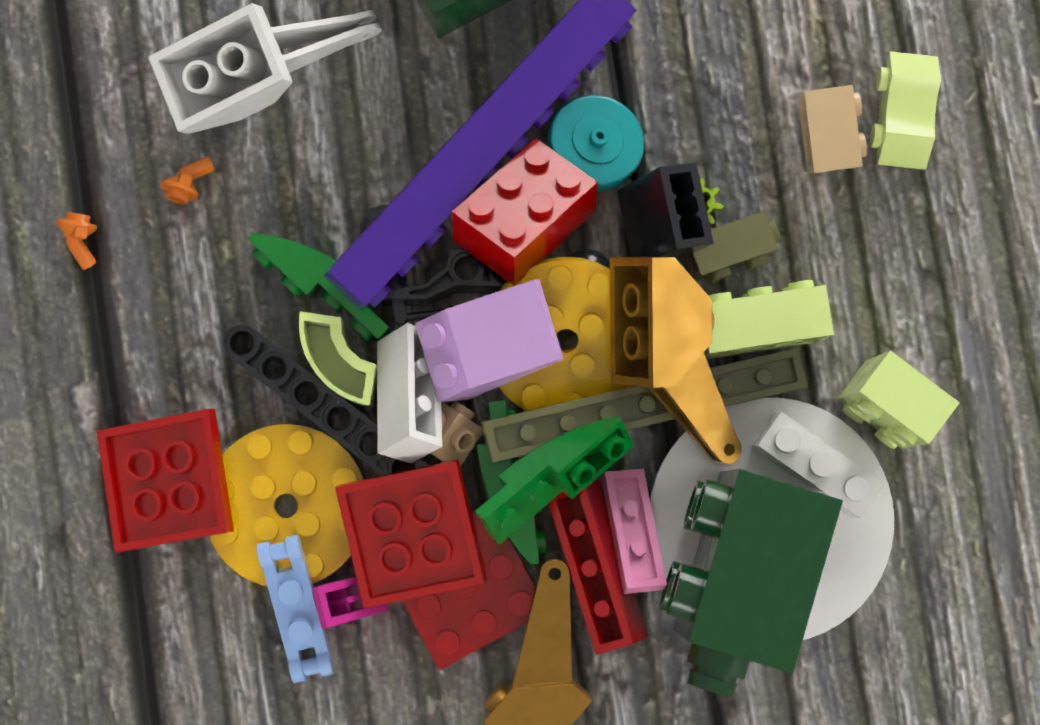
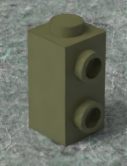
[688,211,781,283]

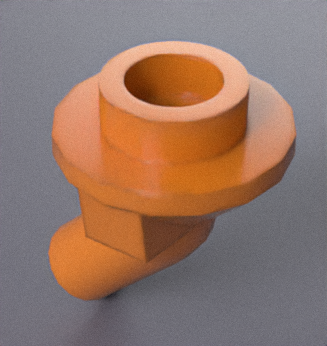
[159,156,214,205]
[56,212,97,270]

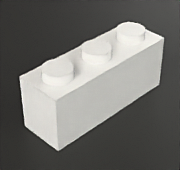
[377,323,442,463]
[752,411,885,518]

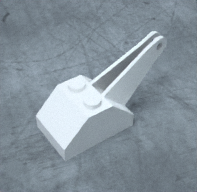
[148,3,382,134]

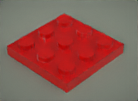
[97,409,234,553]
[335,459,487,608]
[403,511,536,671]

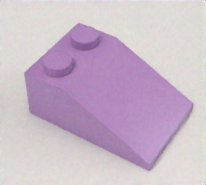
[415,279,564,402]

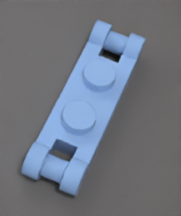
[256,534,335,683]

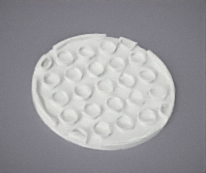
[650,397,894,640]

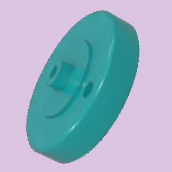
[546,94,644,191]

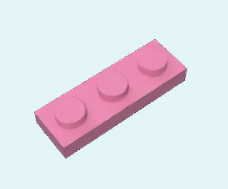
[601,468,667,594]

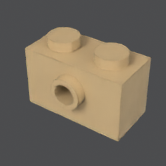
[797,85,867,173]

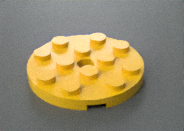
[499,257,633,411]
[209,424,364,586]

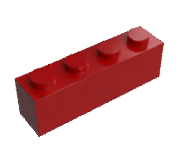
[549,479,648,655]

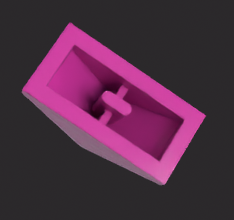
[312,576,389,629]

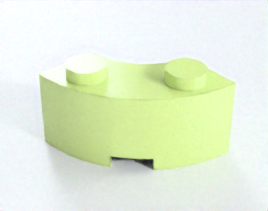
[870,51,941,170]
[299,312,377,408]

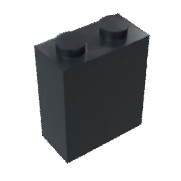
[617,162,714,260]

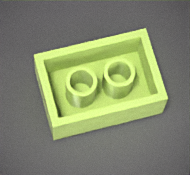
[704,280,834,359]
[837,350,960,449]

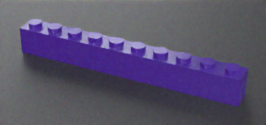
[323,0,637,309]

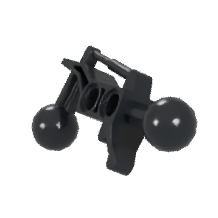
[360,204,610,325]

